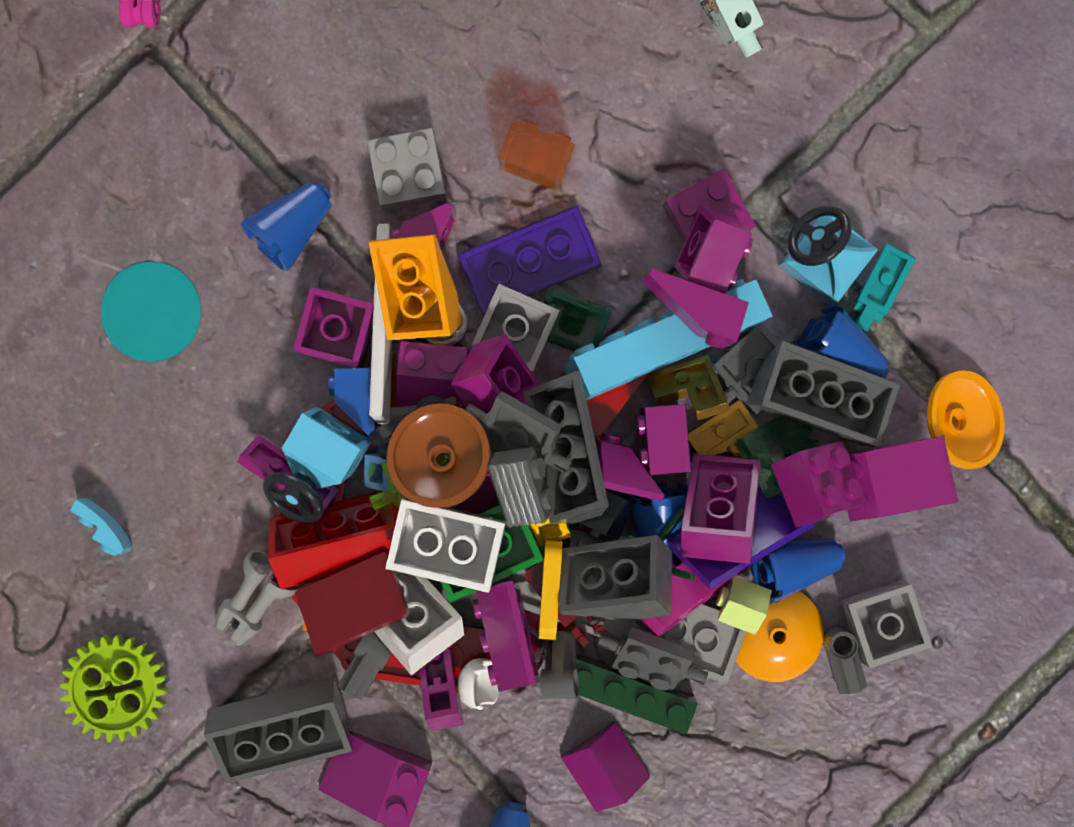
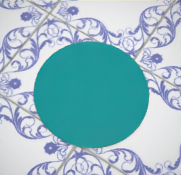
[101,262,201,362]

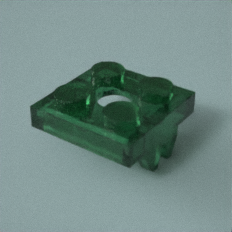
[737,416,820,498]

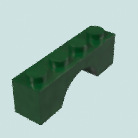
[575,653,698,735]

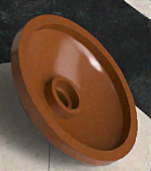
[387,404,491,508]

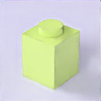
[716,576,772,635]

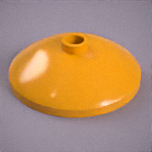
[927,370,1005,469]
[736,591,824,682]

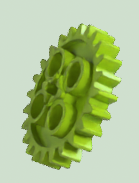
[60,634,170,742]

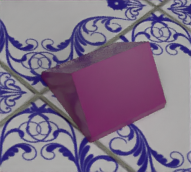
[561,721,650,812]

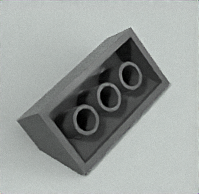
[747,341,900,448]
[523,371,609,524]
[204,677,352,784]

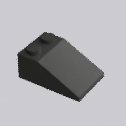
[559,535,672,619]

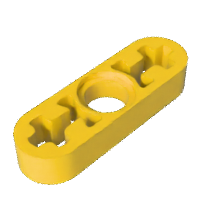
[539,540,562,640]

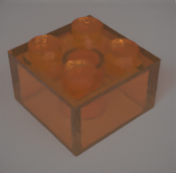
[498,119,576,192]

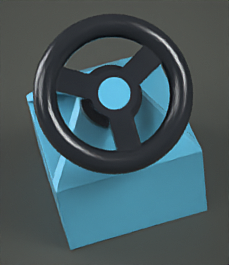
[779,206,878,304]
[263,406,372,523]

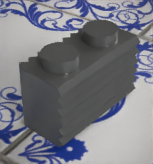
[487,447,555,528]

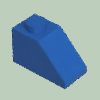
[328,368,378,435]

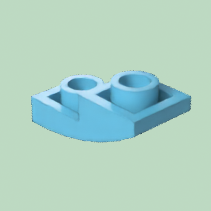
[70,498,133,556]

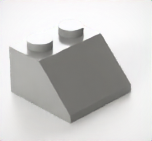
[472,284,560,373]

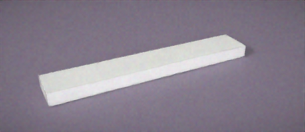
[369,223,394,424]

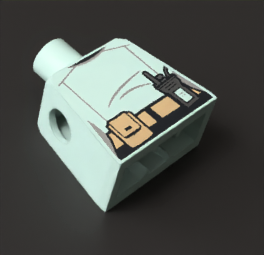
[699,0,764,58]

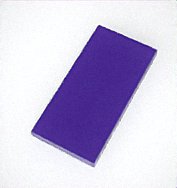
[457,205,602,315]
[668,479,815,589]

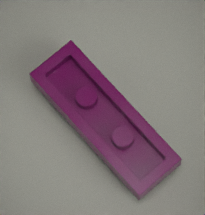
[237,435,340,513]

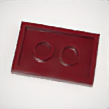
[295,551,411,656]

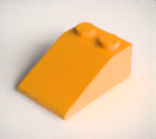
[368,234,462,340]

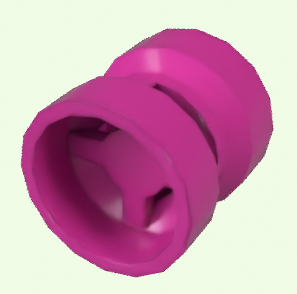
[119,0,161,28]

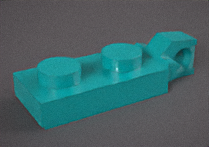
[853,243,916,333]

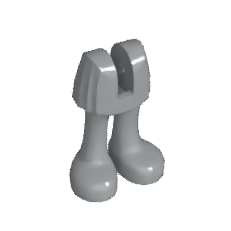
[214,550,299,646]

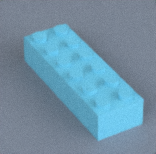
[563,279,773,400]

